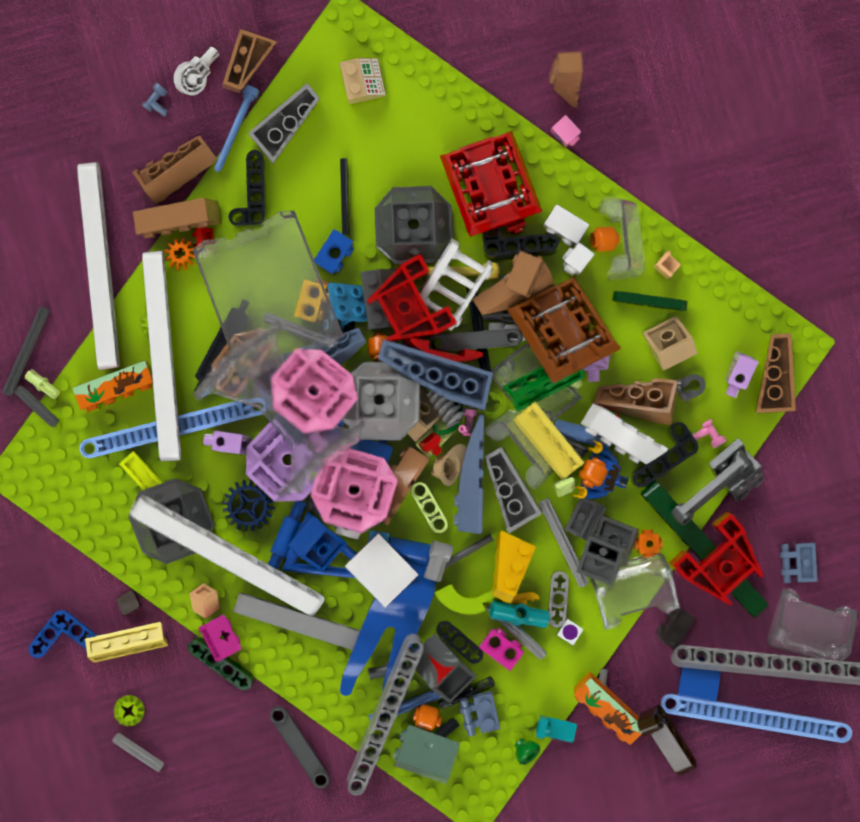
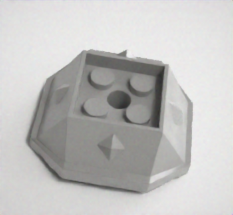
[342,362,421,440]

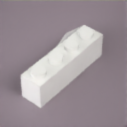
[581,404,668,464]

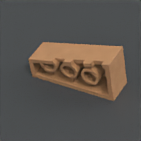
[133,197,222,239]

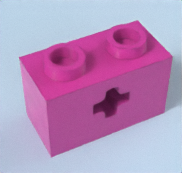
[198,615,242,662]

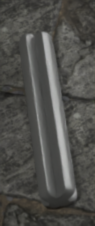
[15,386,59,427]

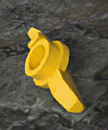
[502,592,540,605]

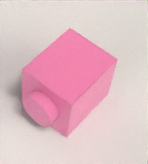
[551,115,581,148]

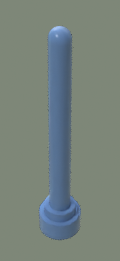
[214,85,260,172]

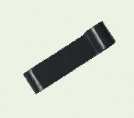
[228,150,267,228]
[482,227,559,261]
[631,422,698,487]

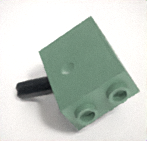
[393,718,460,784]

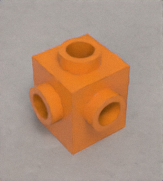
[634,530,662,557]

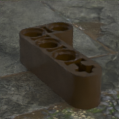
[637,704,697,776]

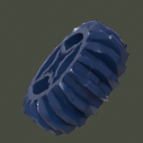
[222,480,275,532]

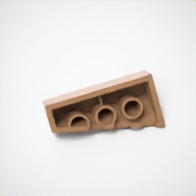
[549,52,583,107]
[132,135,217,205]
[382,447,429,525]

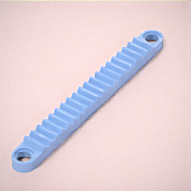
[80,396,268,458]
[660,693,852,743]

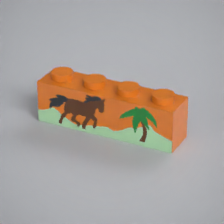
[73,361,153,412]
[574,672,641,745]

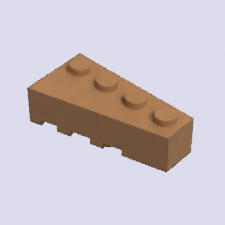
[755,333,796,413]

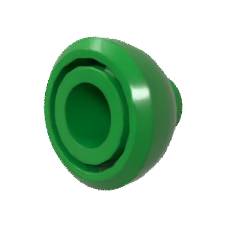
[514,738,540,765]

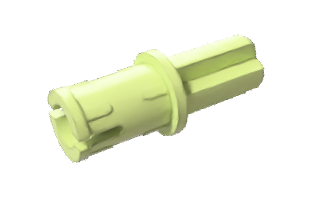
[25,369,60,399]

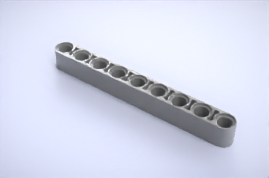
[347,634,423,795]

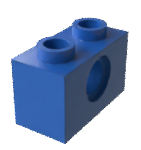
[313,229,355,275]

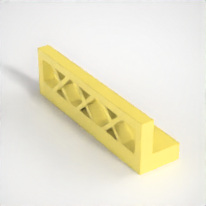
[513,402,584,480]
[85,622,168,663]

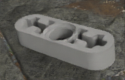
[548,571,569,627]

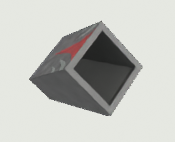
[407,633,477,704]

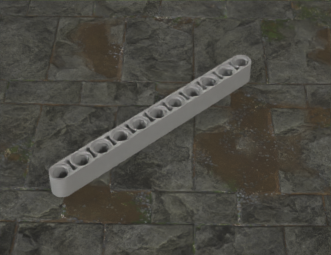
[671,645,860,685]

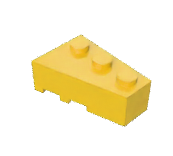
[492,530,536,604]

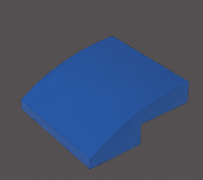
[678,655,722,703]

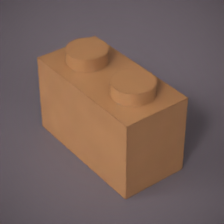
[504,251,545,298]

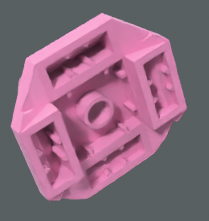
[271,349,358,433]
[311,448,398,533]

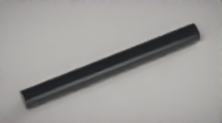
[340,158,350,236]

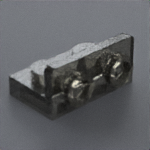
[655,605,696,649]

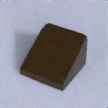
[116,590,142,616]

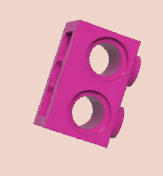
[479,627,524,671]

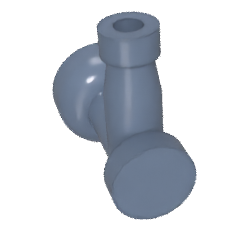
[142,83,168,117]

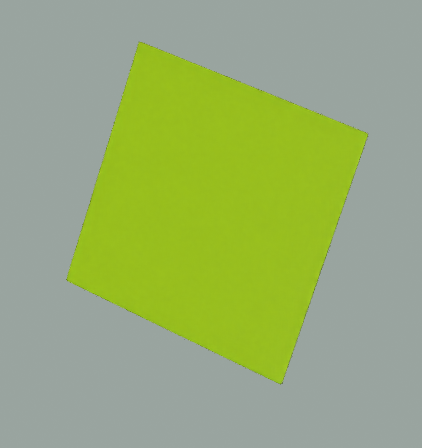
[0,0,835,822]

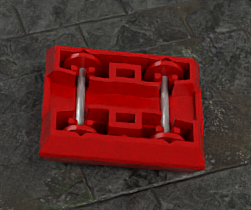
[440,131,543,237]

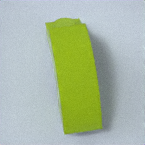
[434,583,498,614]

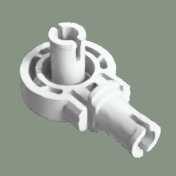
[174,47,220,95]

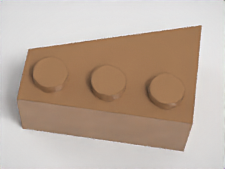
[222,29,277,93]

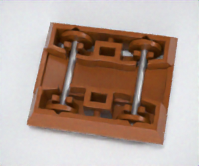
[508,276,621,383]

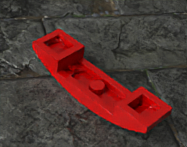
[404,337,483,364]

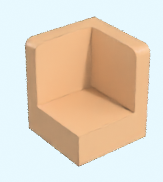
[654,250,681,280]
[189,583,220,619]

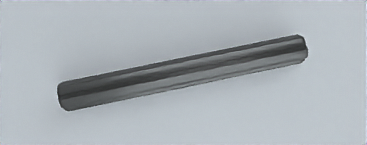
[2,307,50,396]

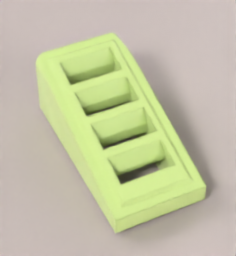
[552,476,575,497]

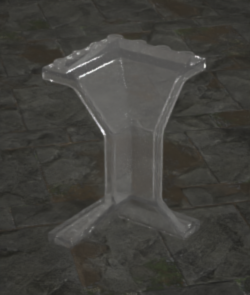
[193,321,366,497]

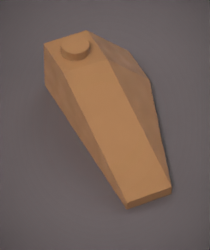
[472,255,554,316]
[594,378,678,425]

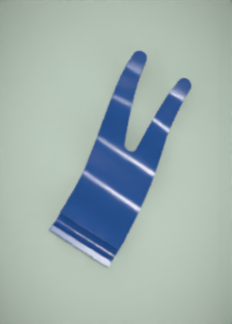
[340,536,436,700]

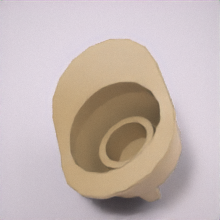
[431,444,467,486]

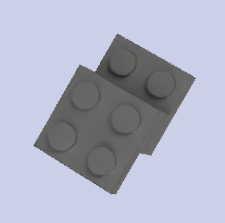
[709,438,765,503]
[576,516,639,586]

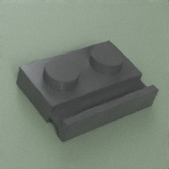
[564,498,606,541]

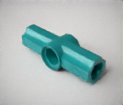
[489,601,550,628]

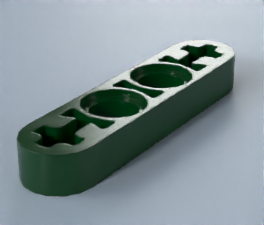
[612,291,688,311]
[188,637,254,690]

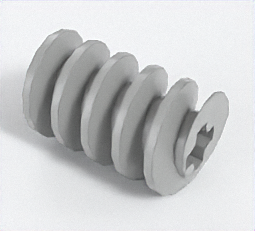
[426,390,466,428]

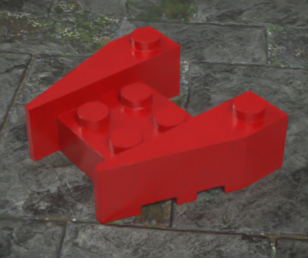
[366,254,457,342]
[669,512,764,606]

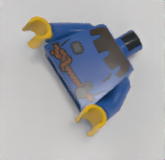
[574,440,629,499]

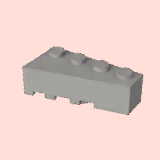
[485,446,543,533]

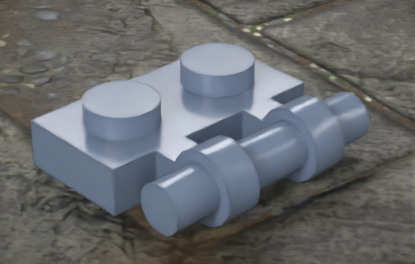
[780,543,817,583]
[460,691,500,736]

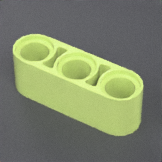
[411,482,448,533]

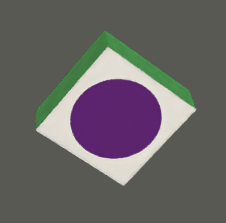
[557,619,584,645]

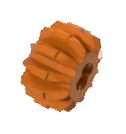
[164,238,198,271]

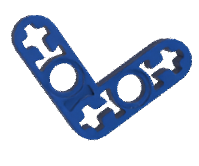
[29,610,99,658]

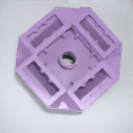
[246,419,329,501]

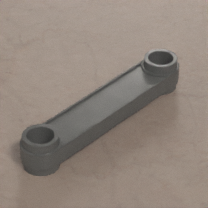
[429,328,523,352]
[672,452,754,525]
[270,706,330,788]

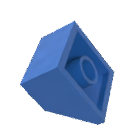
[289,515,347,573]

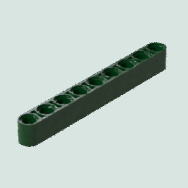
[640,480,769,619]

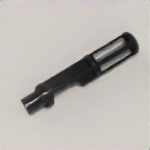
[438,676,495,709]

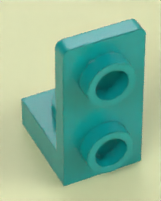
[535,715,577,743]

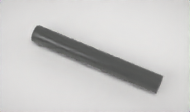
[445,534,494,569]

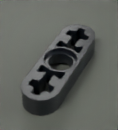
[436,620,483,664]

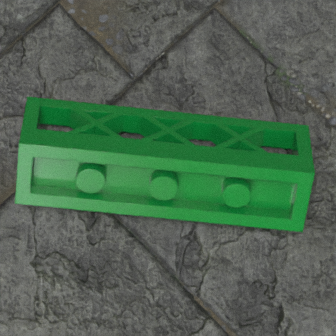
[503,360,585,412]

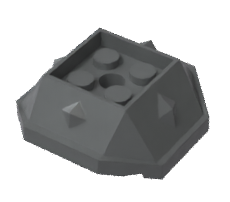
[375,186,453,265]
[128,478,215,564]

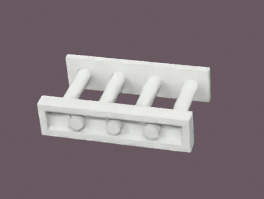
[419,239,493,331]

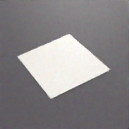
[345,533,418,607]

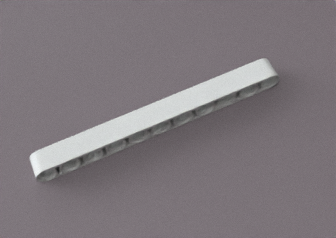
[77,162,120,370]
[143,251,181,462]
[131,496,325,616]

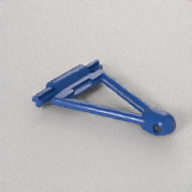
[268,501,358,578]

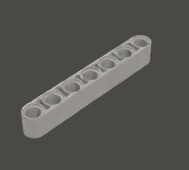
[233,592,360,650]

